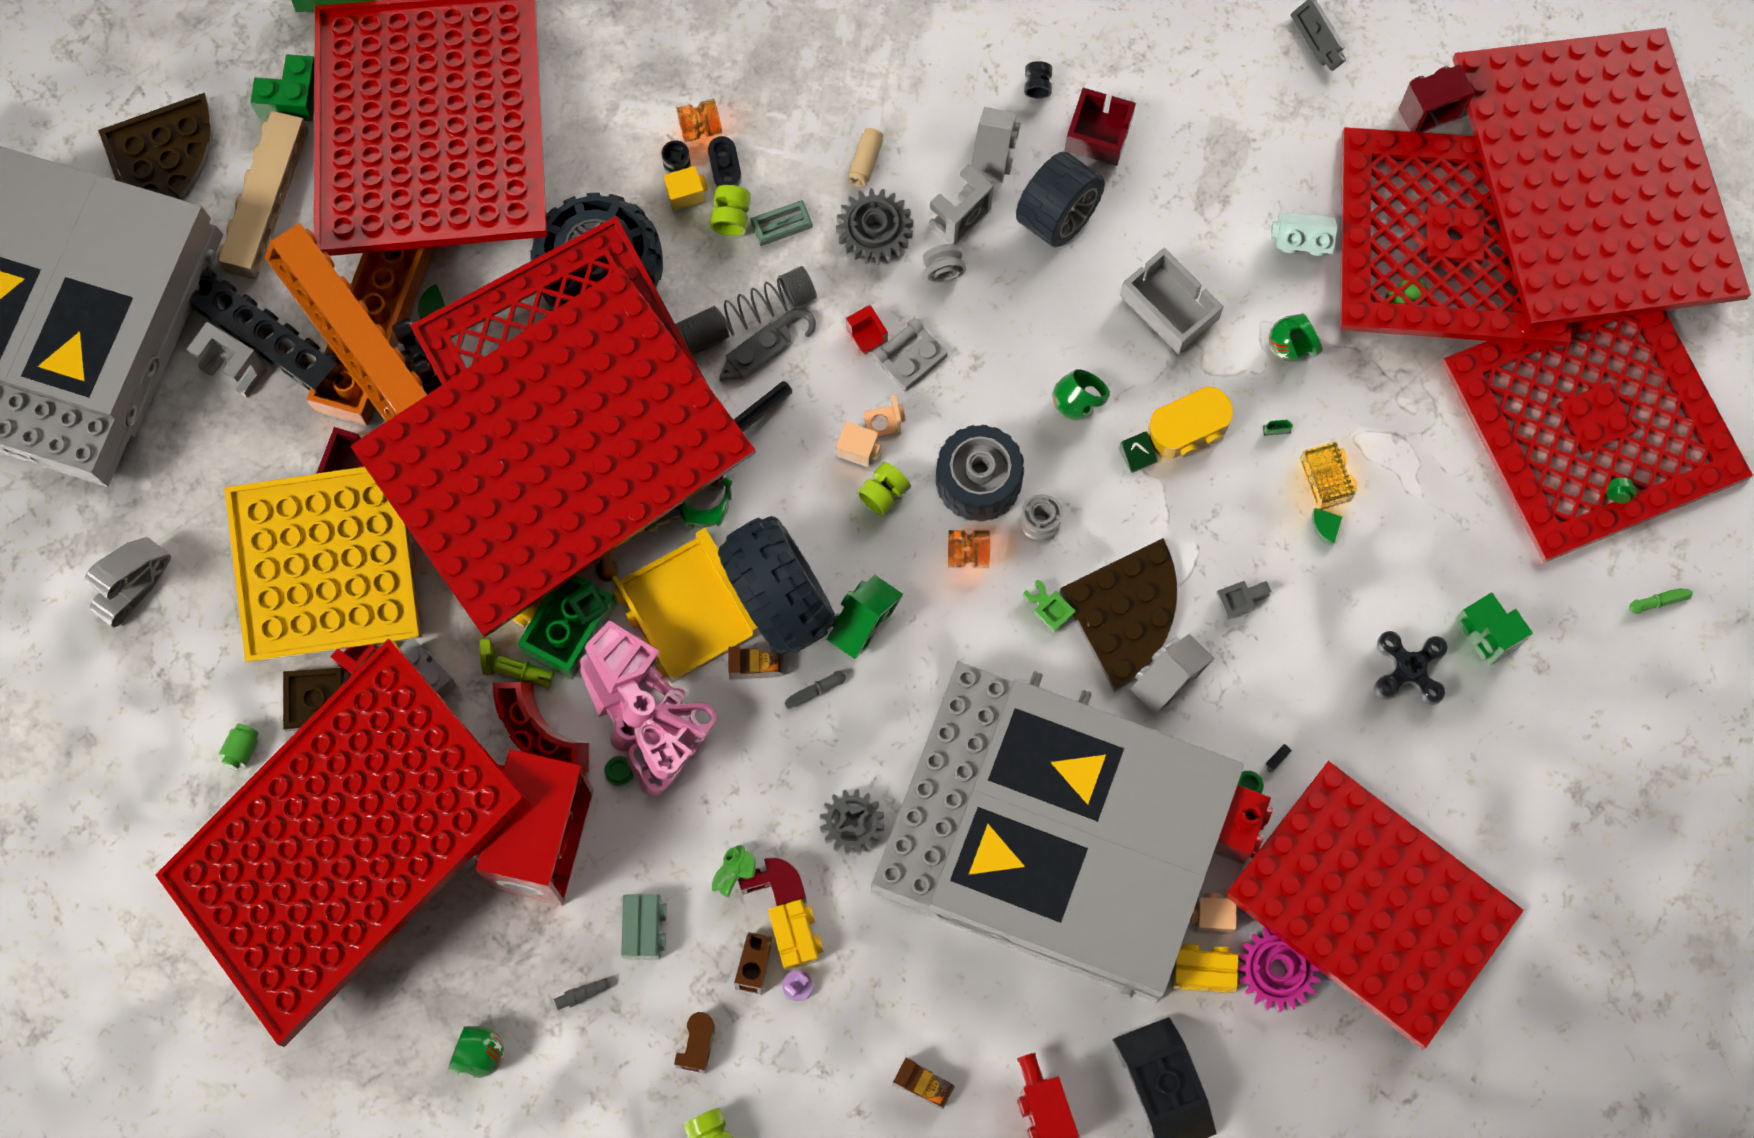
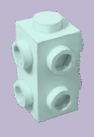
[1271,212,1338,256]

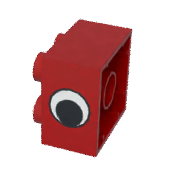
[471,749,594,906]

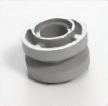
[923,244,966,282]
[1020,494,1063,541]

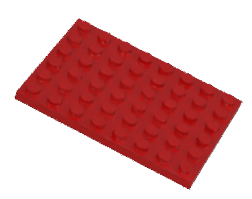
[1224,760,1524,1050]

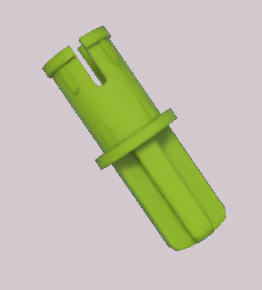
[494,656,554,689]

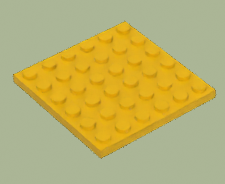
[224,467,422,662]

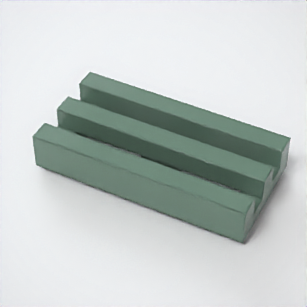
[750,200,813,246]

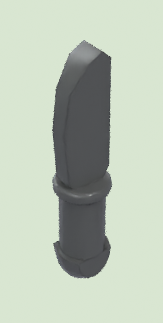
[785,671,846,709]

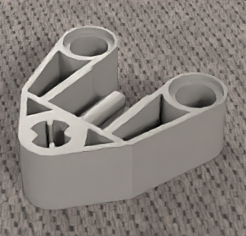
[85,537,171,628]

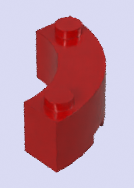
[492,682,589,773]

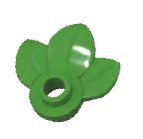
[712,845,756,898]

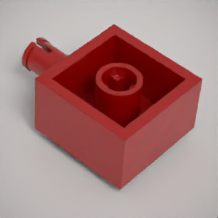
[1214,785,1273,864]
[1017,1052,1079,1138]

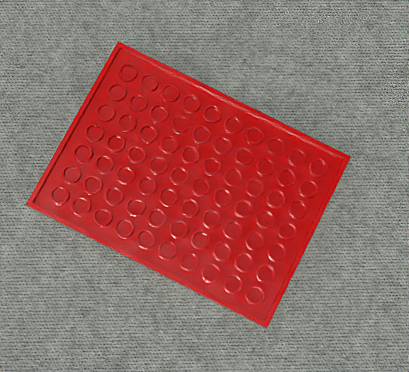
[314,0,547,256]
[1452,28,1751,328]
[350,267,756,638]
[155,638,528,1047]

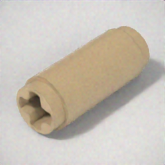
[848,128,883,187]

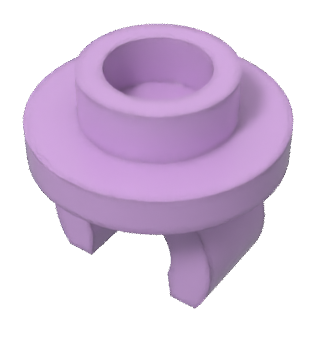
[782,970,813,1001]

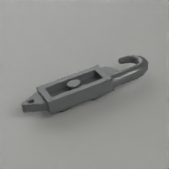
[719,308,816,380]

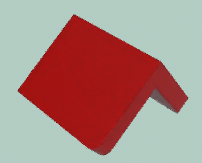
[846,305,888,355]
[330,644,377,676]

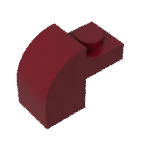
[738,858,807,906]

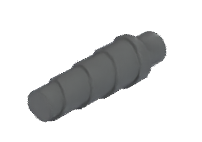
[554,978,610,1010]

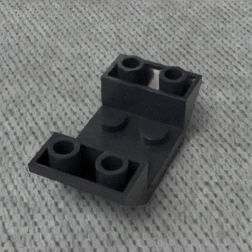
[1112,1017,1217,1138]

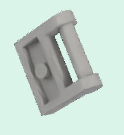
[871,317,947,392]

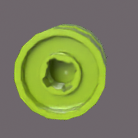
[710,185,751,236]
[856,462,911,517]
[683,1108,733,1138]

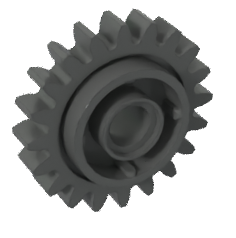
[836,188,914,265]

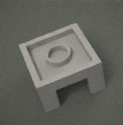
[929,164,994,244]
[186,322,267,398]

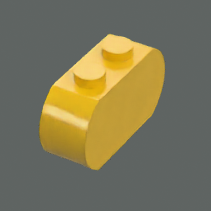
[1147,386,1233,458]

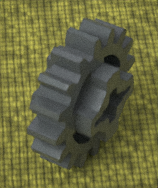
[820,789,884,855]

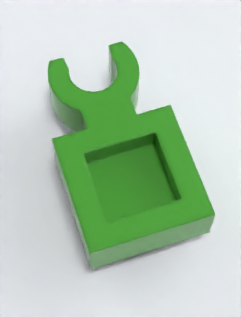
[1023,580,1076,633]

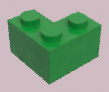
[250,54,314,122]
[826,575,903,659]
[1457,592,1533,666]

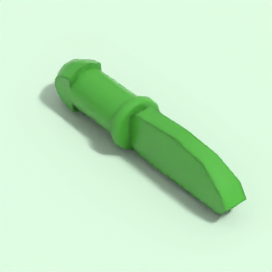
[1629,588,1693,614]

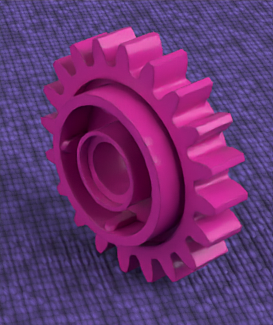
[1237,928,1320,1013]

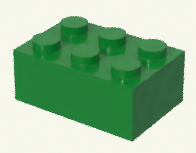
[517,576,617,679]

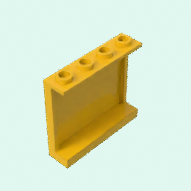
[612,528,761,684]

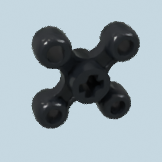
[392,318,442,395]
[1374,631,1448,705]

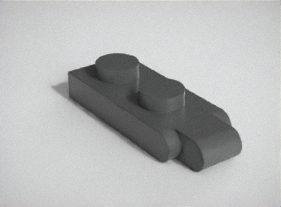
[1290,0,1346,71]

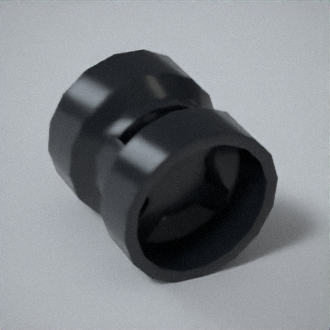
[1024,61,1053,99]
[661,140,691,174]

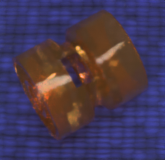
[676,99,723,143]
[948,530,990,568]

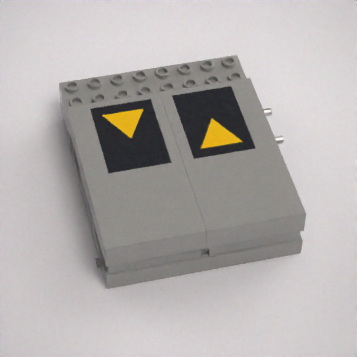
[0,146,223,487]
[871,661,1244,1002]

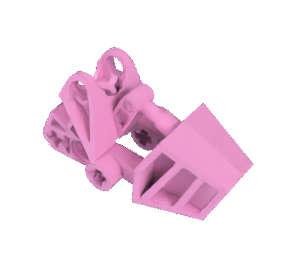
[577,620,717,797]

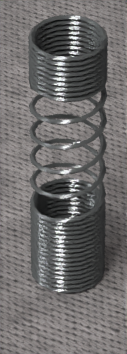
[675,266,817,355]

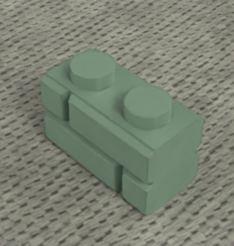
[621,894,667,960]

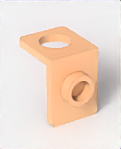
[864,395,906,438]

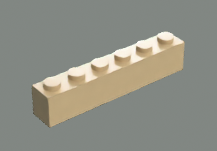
[217,111,309,280]

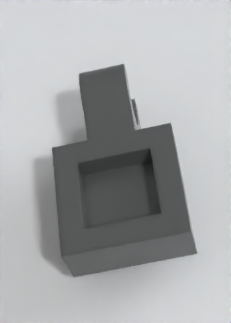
[1216,581,1272,620]

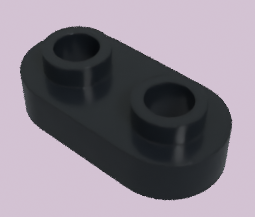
[708,136,742,187]

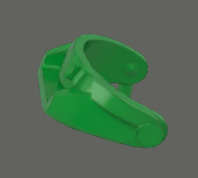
[678,477,733,528]

